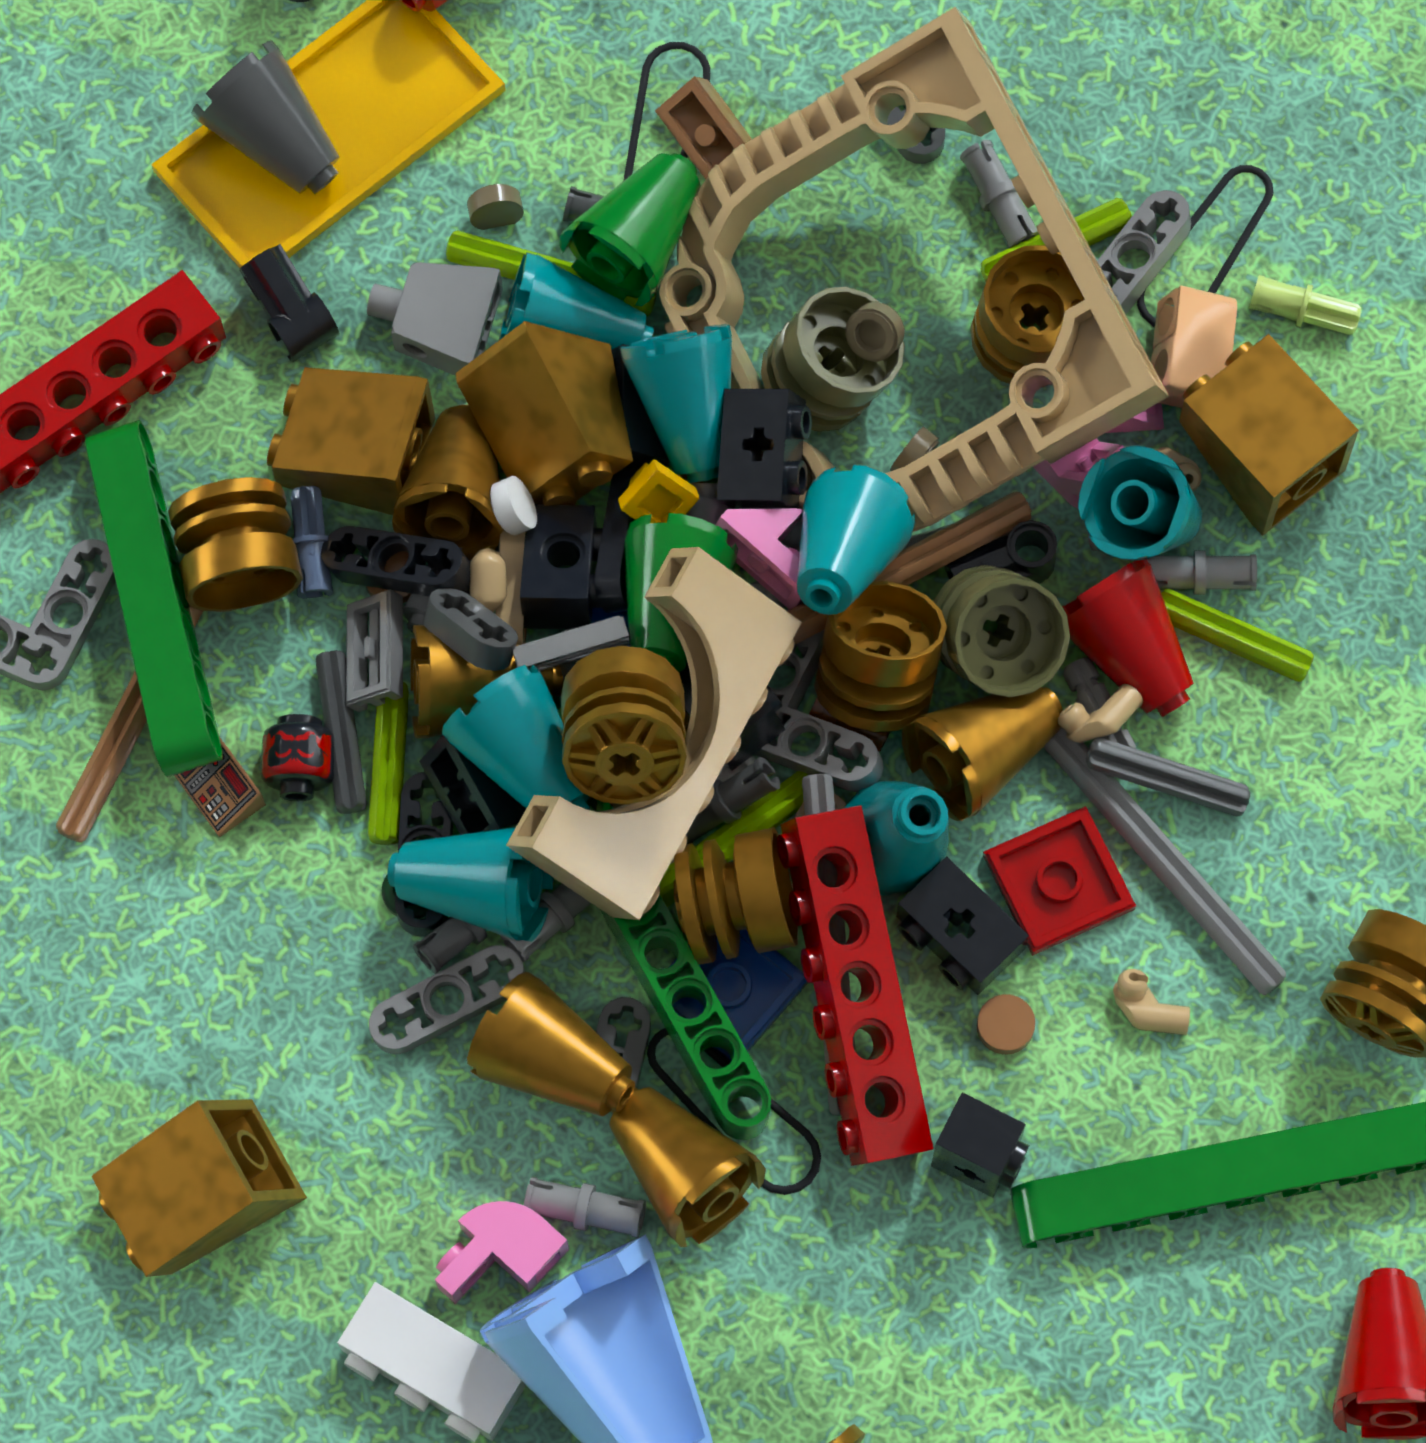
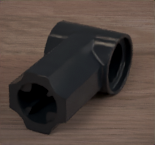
[239,244,340,362]
[944,520,1057,584]

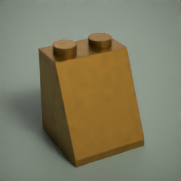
[455,321,633,506]
[1179,334,1359,536]
[267,367,435,515]
[91,1099,307,1277]

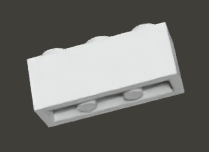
[337,1282,526,1443]

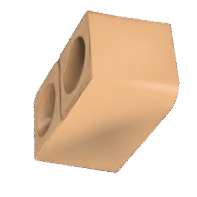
[1151,285,1237,409]

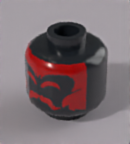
[261,714,334,801]

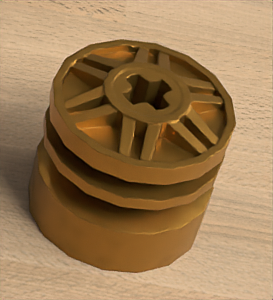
[971,245,1085,387]
[168,477,303,612]
[814,581,947,732]
[561,646,687,805]
[673,827,798,965]
[1320,909,1426,1058]

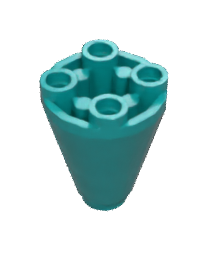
[843,781,949,896]

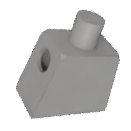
[367,262,503,376]

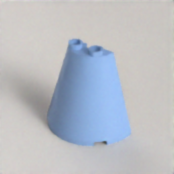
[480,1234,713,1443]

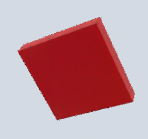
[983,806,1136,956]

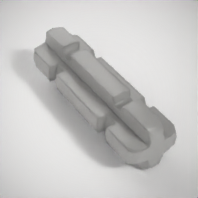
[1063,657,1136,749]

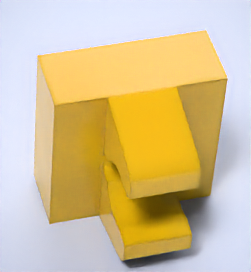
[618,459,700,523]

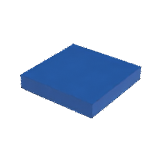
[669,929,809,1063]

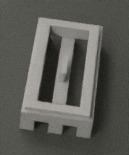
[346,589,403,712]
[513,615,629,672]

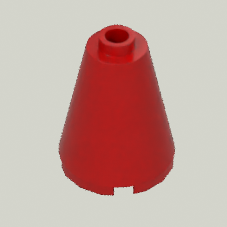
[1062,559,1194,717]
[1333,1268,1426,1440]

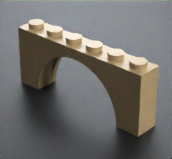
[506,547,802,920]

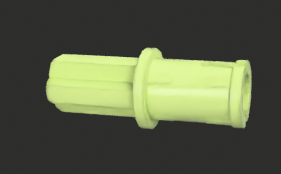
[1249,275,1361,335]

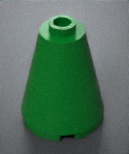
[559,153,701,306]
[625,513,738,672]

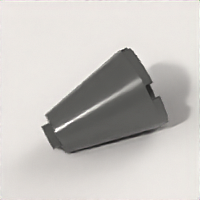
[191,41,340,194]

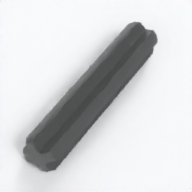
[315,650,367,814]
[1086,737,1250,817]

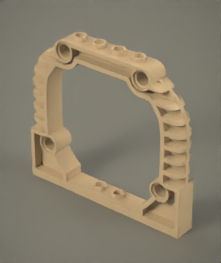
[659,7,1169,532]

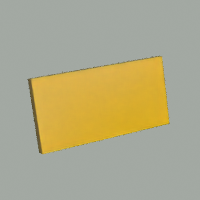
[151,0,506,268]

